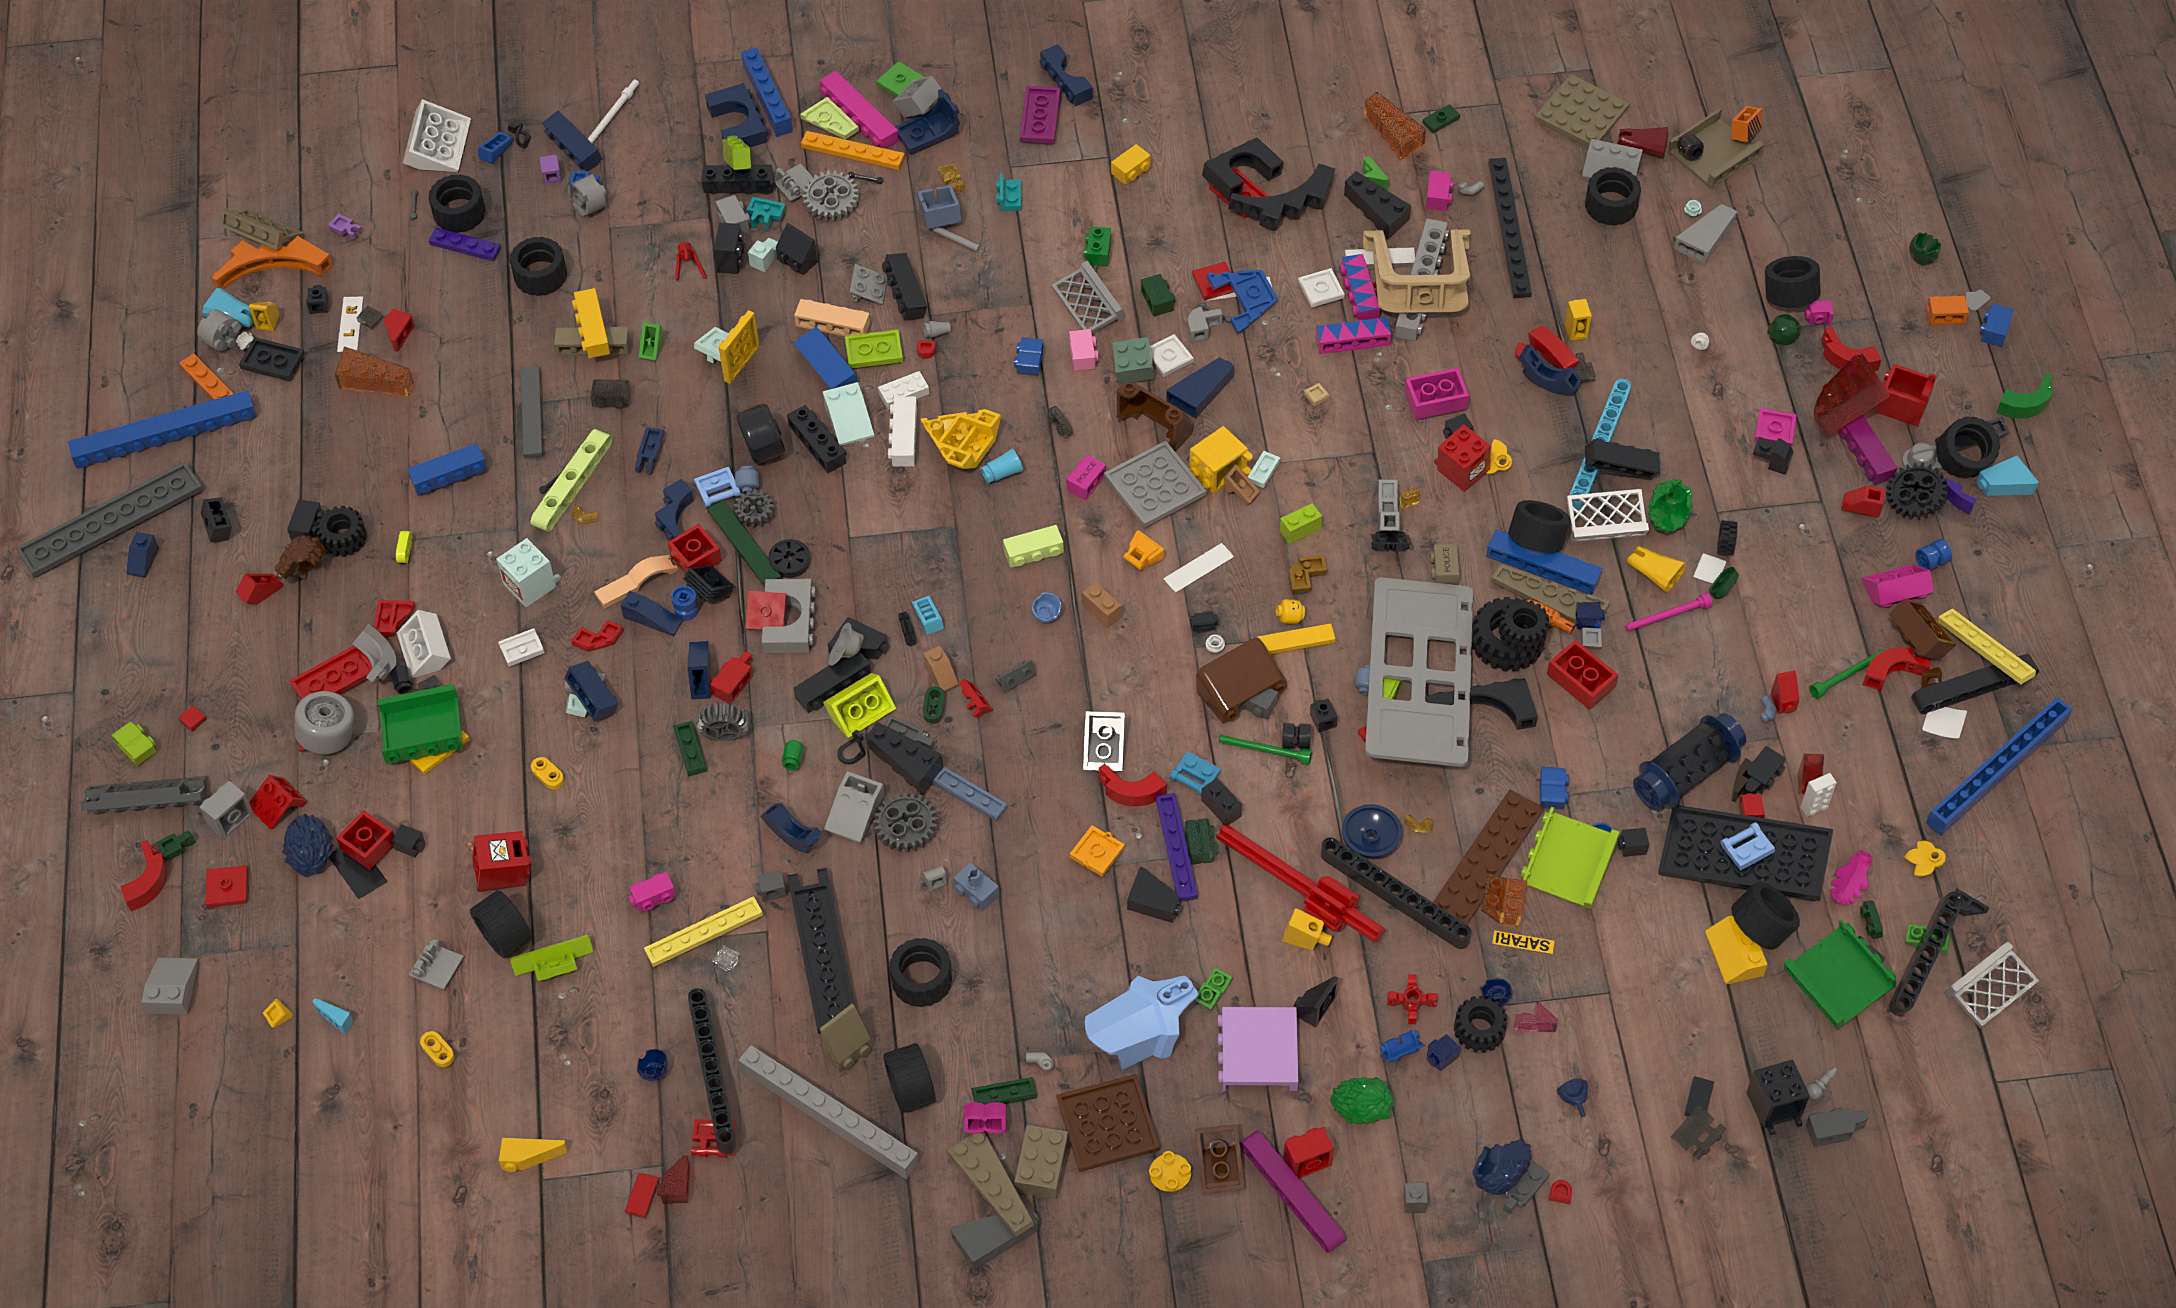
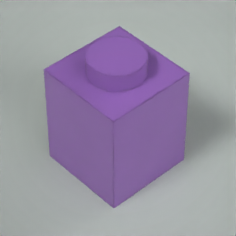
[539,155,562,184]

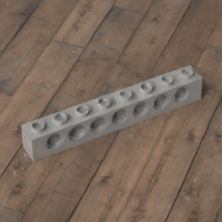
[1395,218,1450,341]

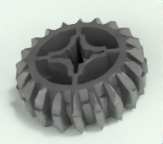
[696,702,749,741]

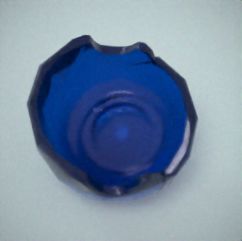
[1480,978,1513,1007]
[637,1049,668,1082]

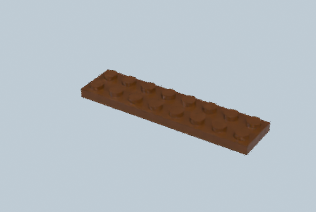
[1433,789,1544,925]

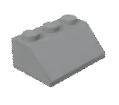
[1582,139,1643,179]

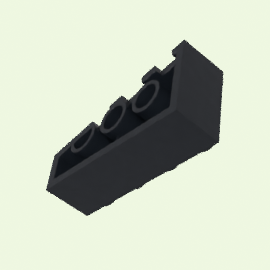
[1344,171,1411,240]
[866,722,944,795]

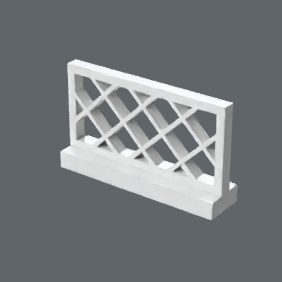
[1567,489,1649,542]

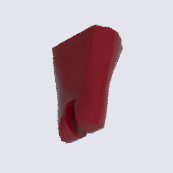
[1617,127,1668,158]

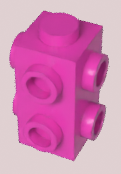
[628,872,676,913]

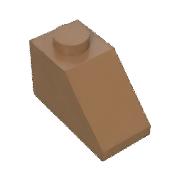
[923,645,959,693]

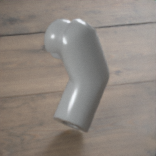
[1458,181,1484,195]
[1026,1052,1054,1071]

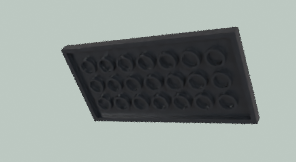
[1658,805,1833,901]

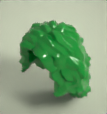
[1648,479,1692,533]
[1330,1077,1395,1125]

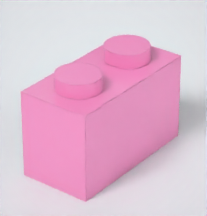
[1069,329,1098,371]

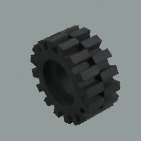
[1717,520,1738,555]

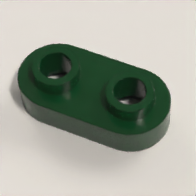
[1709,567,1739,598]
[923,686,945,723]
[1860,900,1883,939]

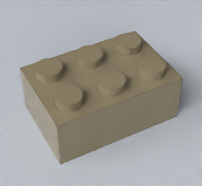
[1014,1125,1068,1199]

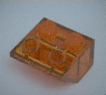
[1481,874,1527,928]

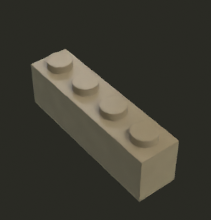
[554,326,630,356]

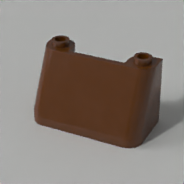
[1116,382,1194,452]
[1196,637,1287,724]

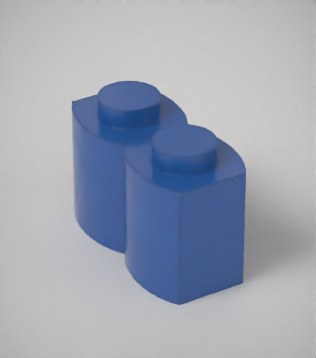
[1014,337,1044,375]
[1540,767,1569,809]

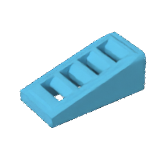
[912,596,944,635]
[312,998,354,1034]

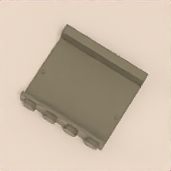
[1668,108,1764,189]

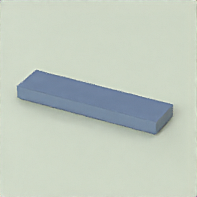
[933,767,1008,821]

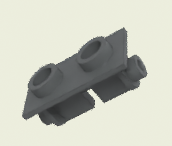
[995,660,1037,693]

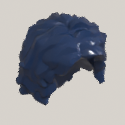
[282,814,333,877]
[1472,1139,1532,1195]

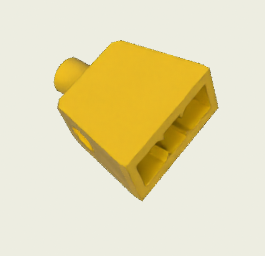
[1282,908,1332,950]

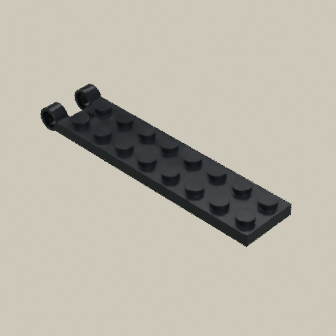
[787,868,854,1034]

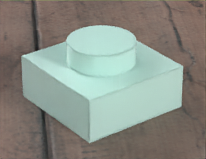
[566,694,587,717]

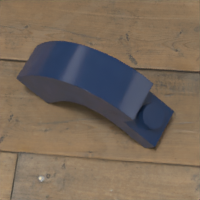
[1518,345,1582,394]
[760,803,822,852]

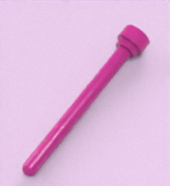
[1625,592,1713,631]

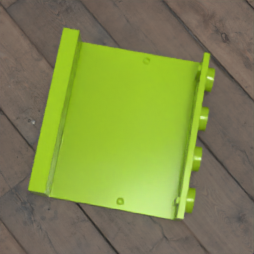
[1521,807,1620,909]

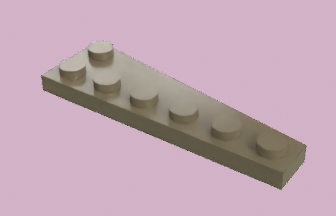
[1491,564,1610,628]
[947,1131,1034,1237]

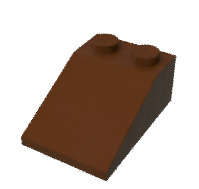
[1195,1124,1245,1193]

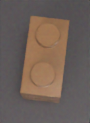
[1082,582,1122,628]

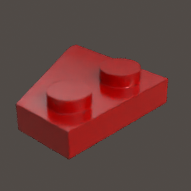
[373,600,416,636]

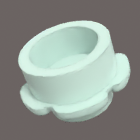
[1684,200,1702,216]

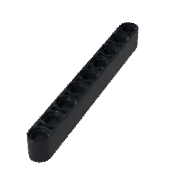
[1321,837,1471,949]
[688,988,736,1154]

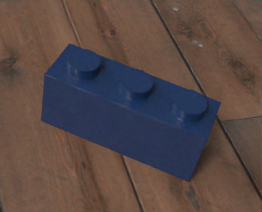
[564,661,619,722]

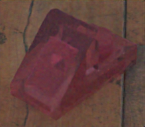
[1514,1001,1558,1032]

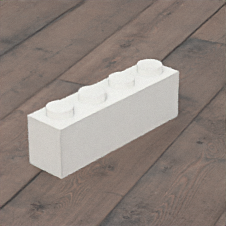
[888,397,917,466]

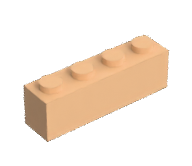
[794,299,870,336]

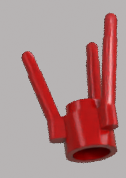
[675,242,707,280]

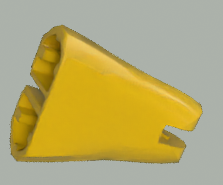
[1627,546,1686,593]

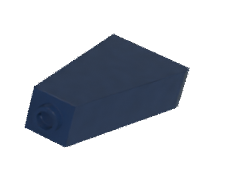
[1166,357,1234,419]

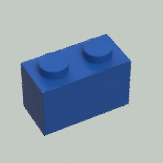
[1980,304,2014,347]

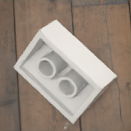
[397,610,451,678]

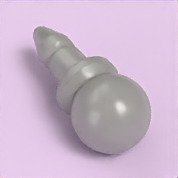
[1807,1068,1837,1100]

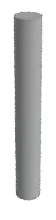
[932,227,980,252]

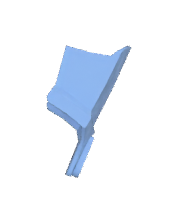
[1085,976,1198,1070]

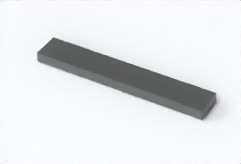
[521,366,543,458]

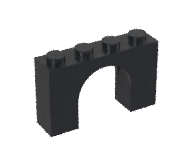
[1202,137,1284,201]

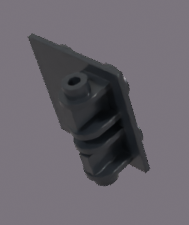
[1371,531,1411,551]

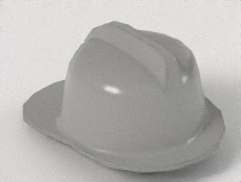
[1903,443,1942,470]
[828,623,863,666]

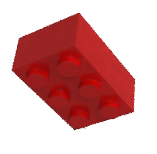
[1547,640,1618,710]

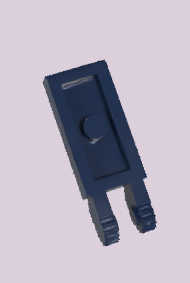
[635,427,665,474]

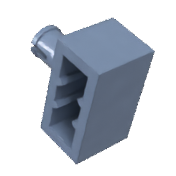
[953,863,999,911]

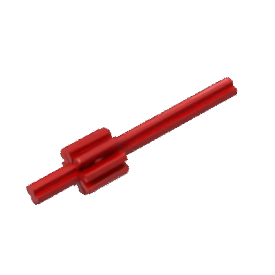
[1216,825,1385,943]

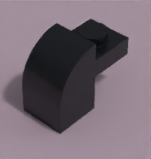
[1753,437,1793,475]

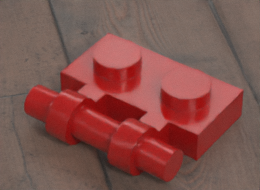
[691,1119,736,1158]

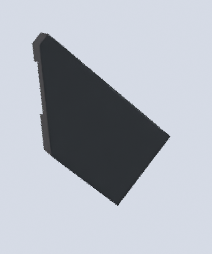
[1948,888,1990,916]

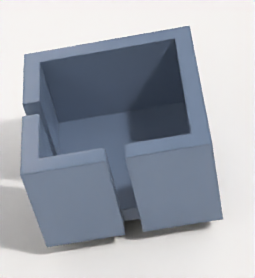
[917,185,961,229]

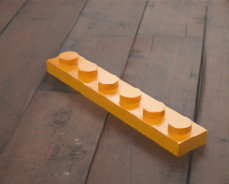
[801,131,905,170]

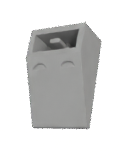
[824,771,885,843]

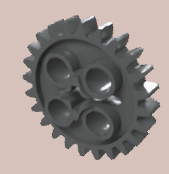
[873,792,938,852]

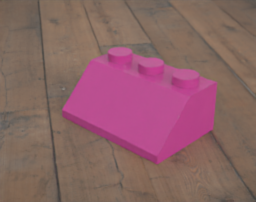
[1862,564,1934,607]

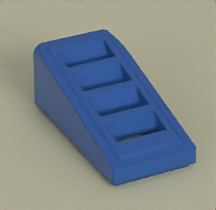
[478,132,514,164]

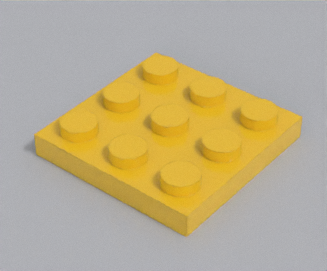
[718,310,759,384]

